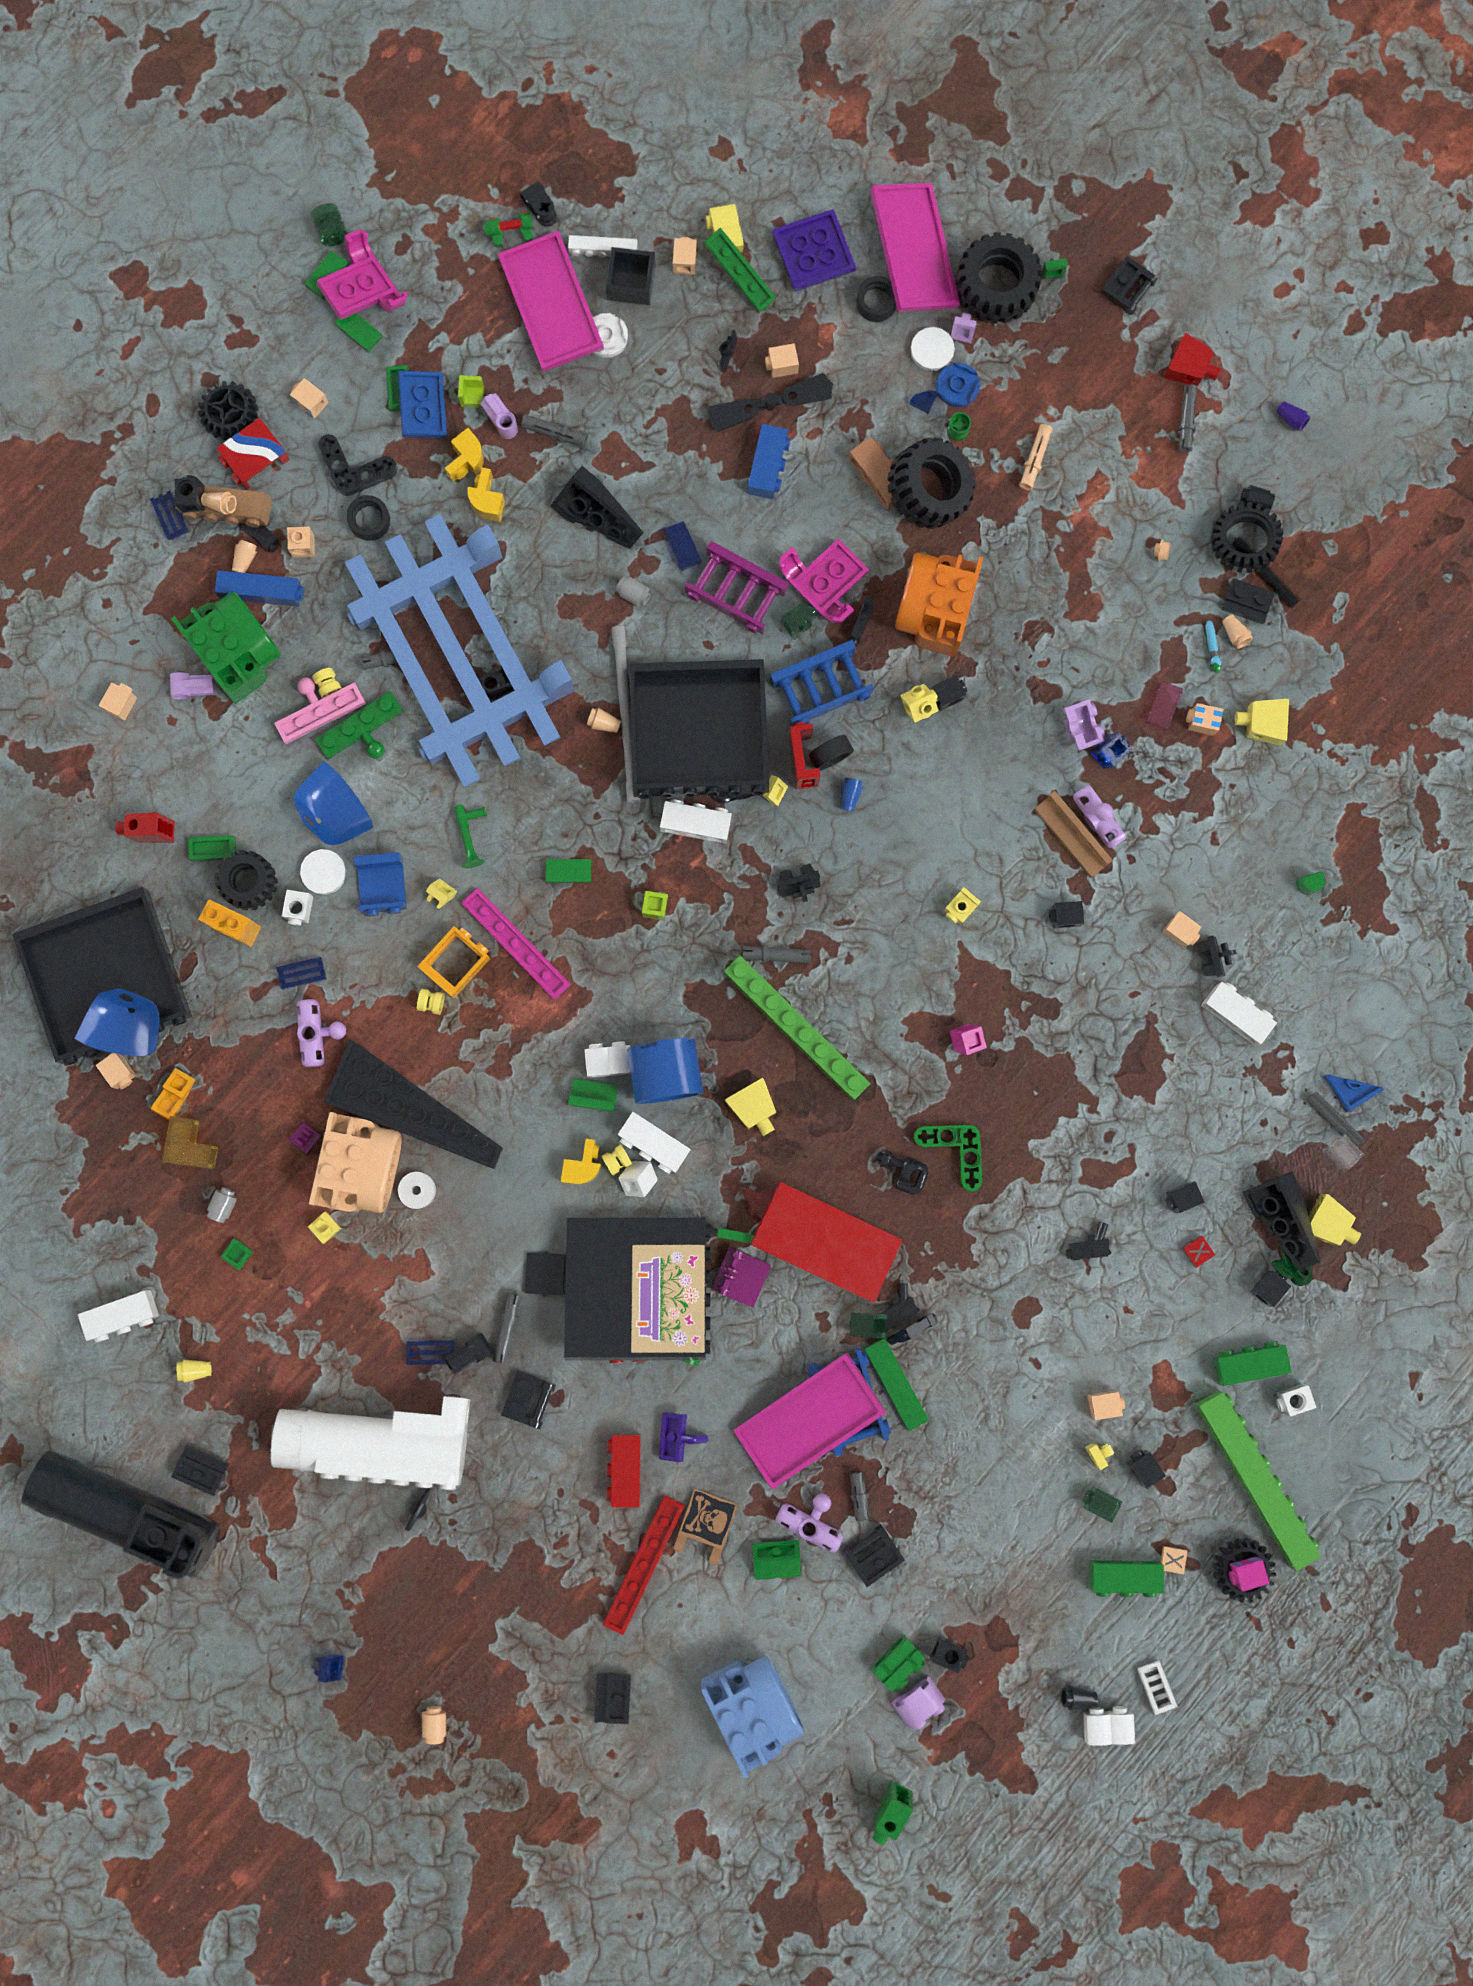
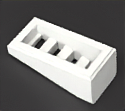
[1137,1661,1178,1715]

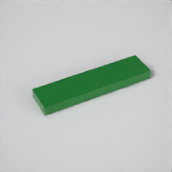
[704,227,776,313]
[864,1338,929,1431]

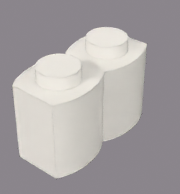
[585,1041,630,1078]
[1083,1706,1135,1746]

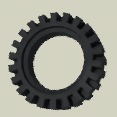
[1211,502,1284,573]

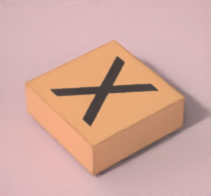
[1160,1546,1187,1574]

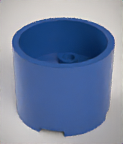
[627,1038,704,1104]

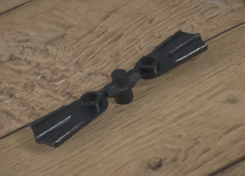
[708,373,833,432]

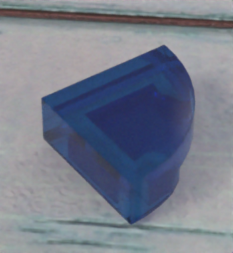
[909,390,939,414]

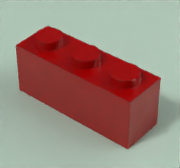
[607,1434,641,1508]

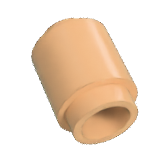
[422,1706,446,1744]

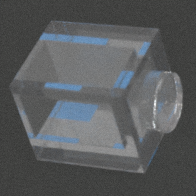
[1323,1134,1365,1171]

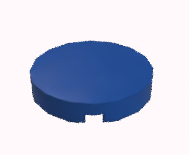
[936,363,980,407]

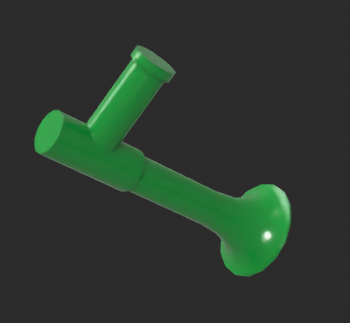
[454,805,487,869]

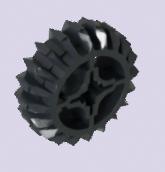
[198,380,259,441]
[1212,1537,1277,1603]

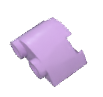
[1063,699,1105,751]
[891,1675,945,1731]

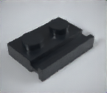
[1221,578,1275,624]
[171,1445,230,1496]
[594,1672,631,1724]

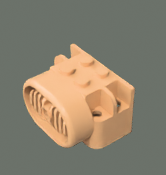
[309,1112,402,1213]

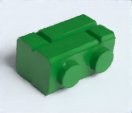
[871,1634,926,1692]

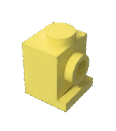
[944,887,981,925]

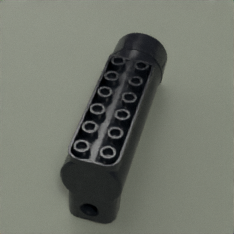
[21,1450,220,1579]

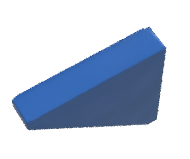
[1324,1074,1384,1112]

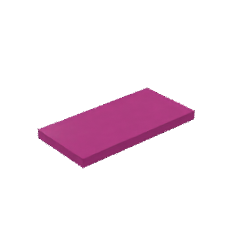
[870,183,960,312]
[498,230,604,372]
[733,1353,887,1490]

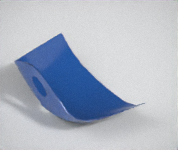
[293,761,373,845]
[74,989,159,1056]

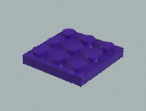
[772,209,856,292]

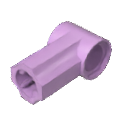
[480,393,518,439]
[170,672,216,700]

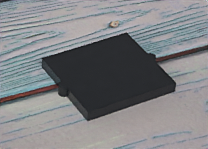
[525,1251,565,1296]

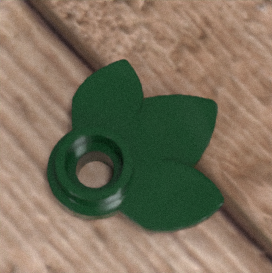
[1271,1246,1313,1286]

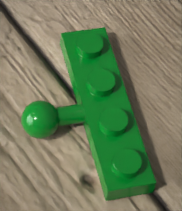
[315,691,404,760]

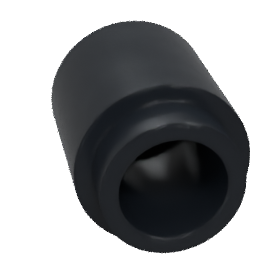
[1240,485,1275,511]

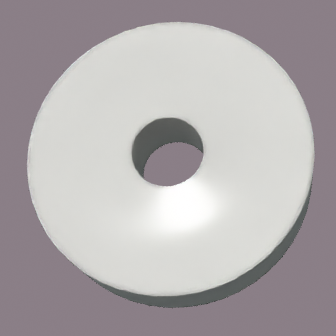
[398,1172,436,1209]

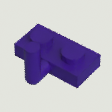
[659,1412,708,1462]

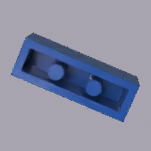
[747,424,791,499]

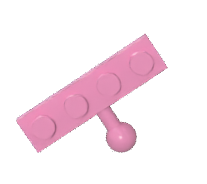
[274,677,366,744]

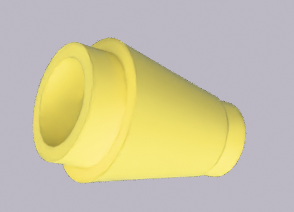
[177,1360,212,1383]

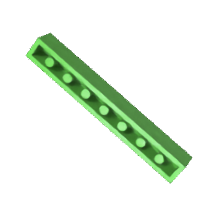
[724,956,871,1101]
[1194,1391,1321,1571]

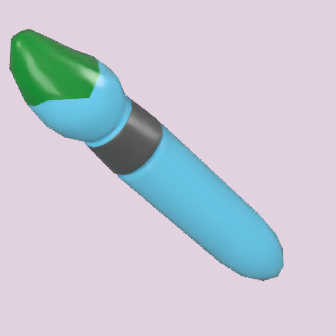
[1206,620,1221,673]

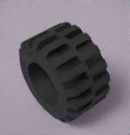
[215,850,278,911]

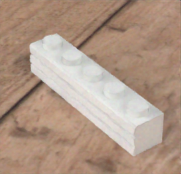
[568,235,638,258]

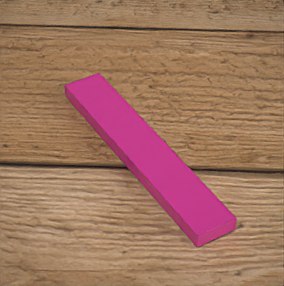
[461,888,571,1000]

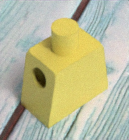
[1235,699,1289,746]
[725,1078,776,1136]
[1309,1194,1361,1246]

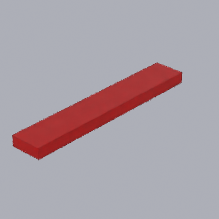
[603,1495,685,1635]

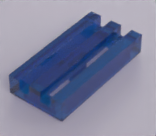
[150,490,189,540]
[276,957,327,990]
[407,1340,454,1365]

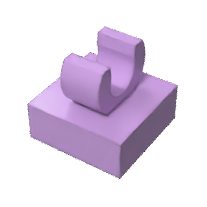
[951,313,977,343]

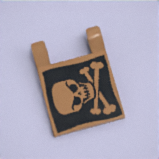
[674,1488,738,1565]

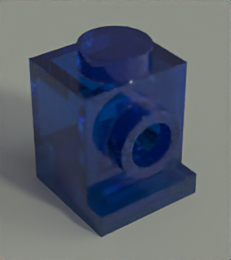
[1090,732,1132,769]

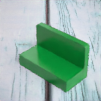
[568,1079,618,1112]
[752,1540,801,1580]

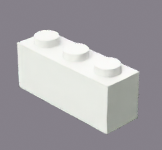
[660,799,732,844]
[1201,982,1277,1047]
[618,1112,691,1174]
[78,1290,159,1343]

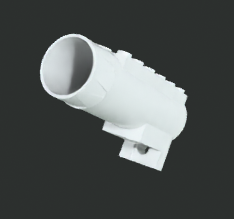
[271,1397,470,1490]

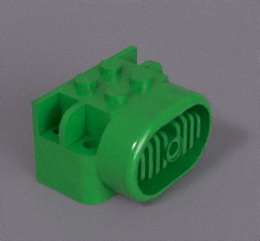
[171,591,281,704]

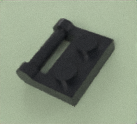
[1101,256,1158,315]
[501,1371,556,1429]
[843,1524,905,1587]

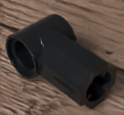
[444,1333,494,1376]

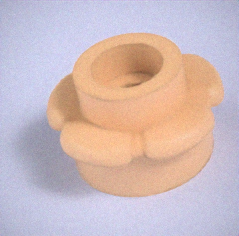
[1154,539,1170,562]

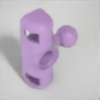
[1073,784,1126,848]
[296,999,346,1067]
[776,1494,843,1553]

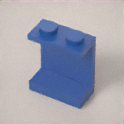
[354,852,407,917]

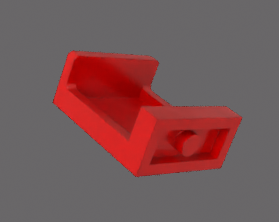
[789,722,820,790]

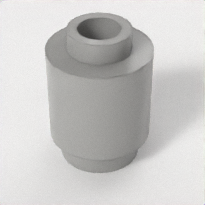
[616,576,650,607]
[207,1187,237,1223]

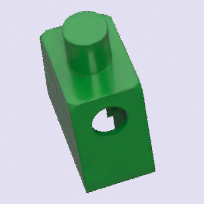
[872,1781,913,1845]

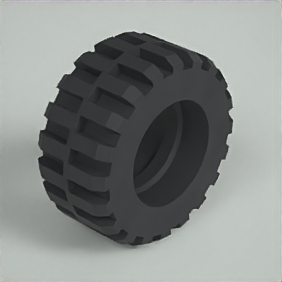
[956,232,1042,324]
[888,437,976,529]

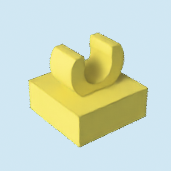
[762,775,788,806]
[426,878,457,909]
[308,1211,342,1244]
[1085,1443,1114,1470]

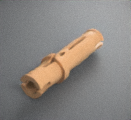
[1019,424,1053,490]

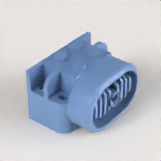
[701,1656,804,1779]

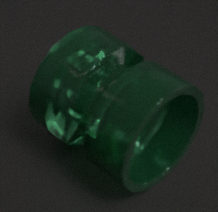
[311,203,348,247]

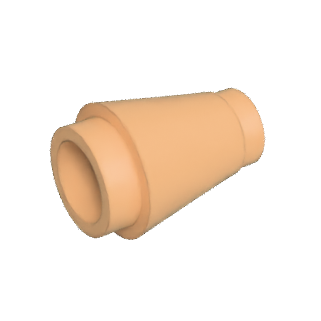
[201,492,237,515]
[232,540,257,573]
[1222,614,1253,649]
[586,708,621,733]

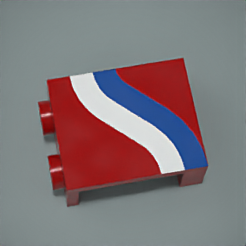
[217,418,290,490]

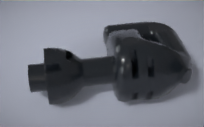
[876,1150,928,1195]

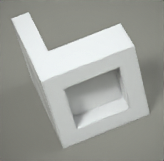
[619,1161,658,1197]

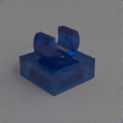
[314,1654,343,1683]

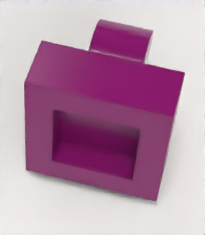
[289,1122,322,1154]

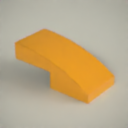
[151,1068,195,1122]

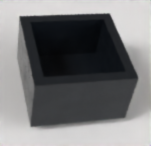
[606,247,656,305]

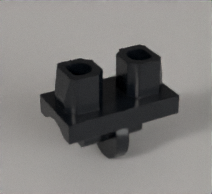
[779,864,821,903]
[1196,935,1237,978]

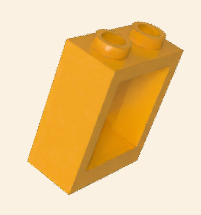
[198,899,261,947]
[417,926,490,999]

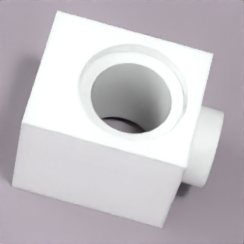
[282,890,313,926]
[1276,1384,1316,1417]

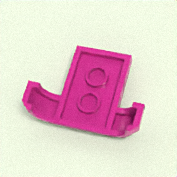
[317,229,408,320]
[779,539,869,623]

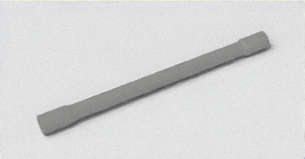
[612,626,641,803]

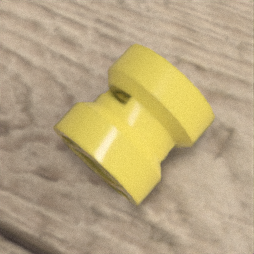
[312,668,342,698]
[417,988,445,1015]
[601,1144,632,1175]

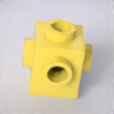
[900,684,938,723]

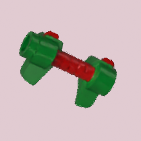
[483,211,533,248]

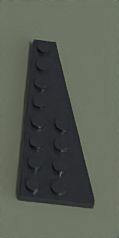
[324,1040,503,1169]

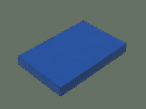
[398,371,447,438]

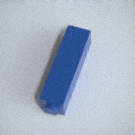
[215,571,304,607]

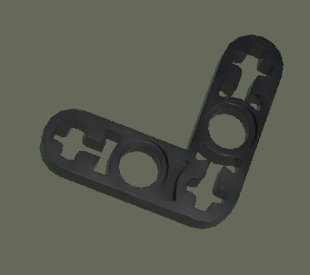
[318,434,398,496]

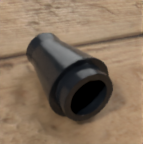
[1061,1685,1098,1710]

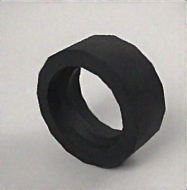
[856,276,897,322]
[346,495,391,541]
[809,735,854,771]

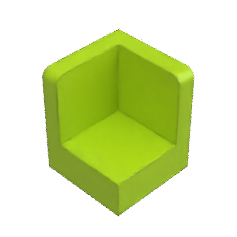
[458,375,484,408]
[642,891,668,921]

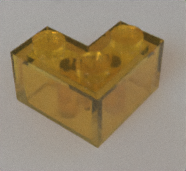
[162,1116,218,1169]

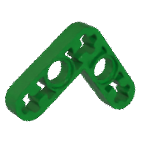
[913,1125,982,1192]

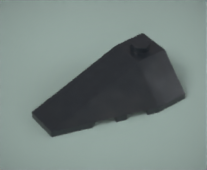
[550,466,644,549]
[1242,1171,1321,1270]

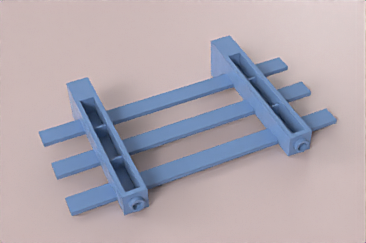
[345,514,575,788]

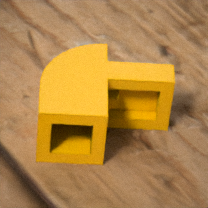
[445,428,484,482]
[468,468,505,522]
[561,1139,602,1185]

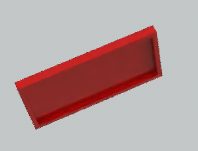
[750,1182,903,1303]

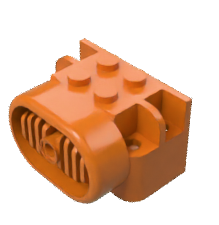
[895,552,984,657]

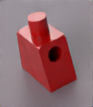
[1164,333,1221,386]
[115,812,175,843]

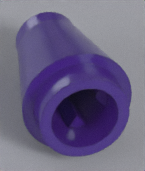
[1276,401,1311,432]

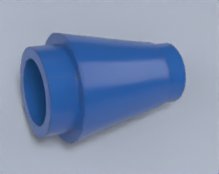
[840,778,863,812]

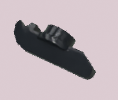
[719,330,737,372]
[405,1488,430,1531]

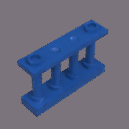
[770,640,874,727]
[806,1348,891,1457]

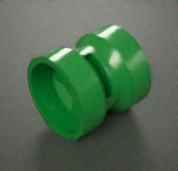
[947,412,971,441]

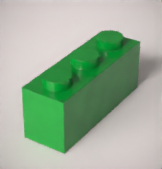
[1213,1341,1292,1386]
[1089,1560,1164,1597]

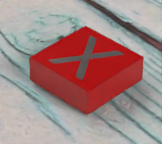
[1182,1236,1215,1268]

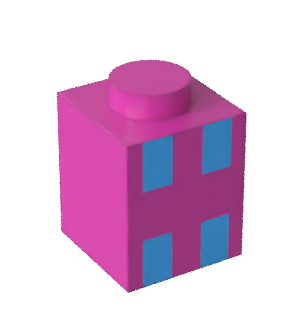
[1229,1556,1270,1591]

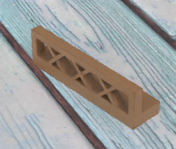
[1034,791,1112,878]

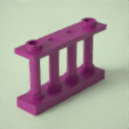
[685,541,789,634]

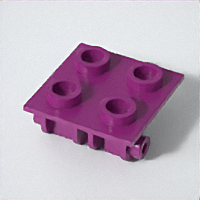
[711,1247,771,1308]

